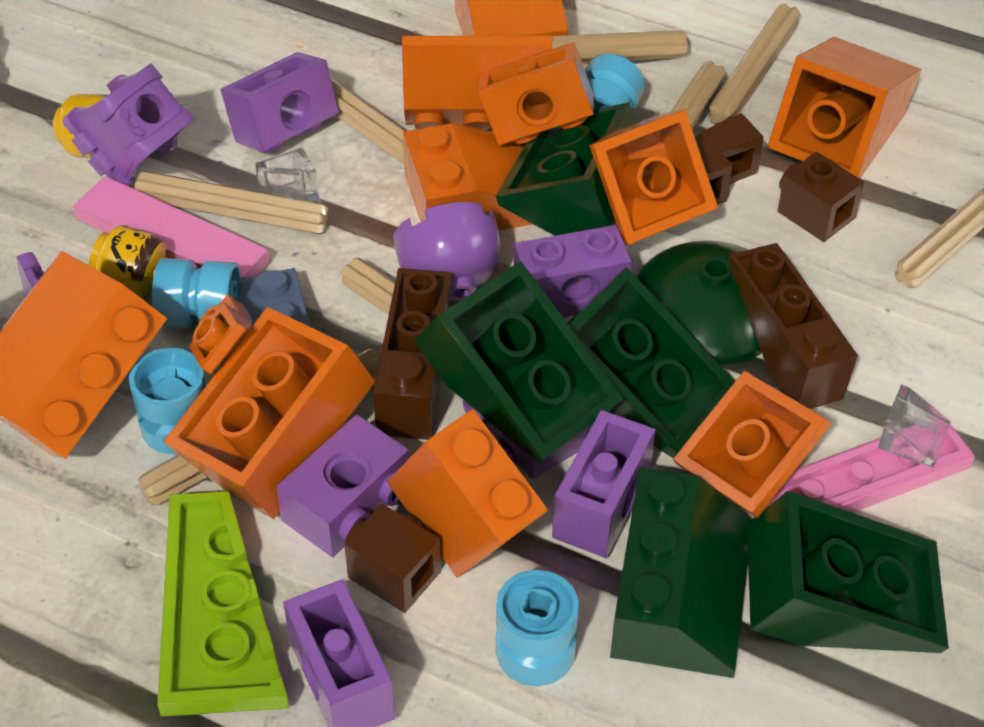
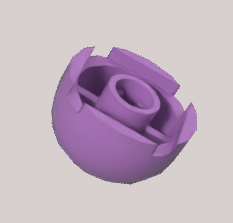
[393,202,501,301]

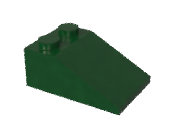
[413,261,623,463]
[567,267,735,458]
[747,491,949,653]

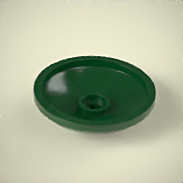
[637,240,762,364]

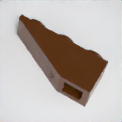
[729,243,858,409]
[373,268,452,440]

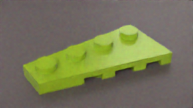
[157,491,289,717]

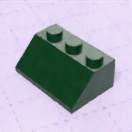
[496,102,636,236]
[610,467,751,678]

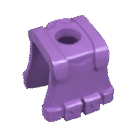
[63,63,195,185]

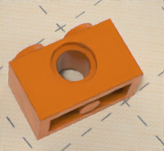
[477,42,594,145]

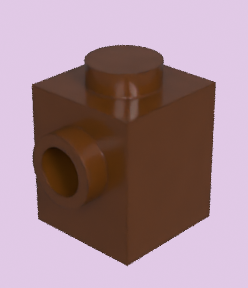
[777,151,864,243]
[344,504,441,613]

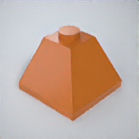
[589,109,718,245]
[672,371,831,518]

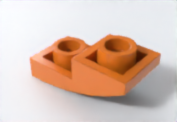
[189,294,252,374]

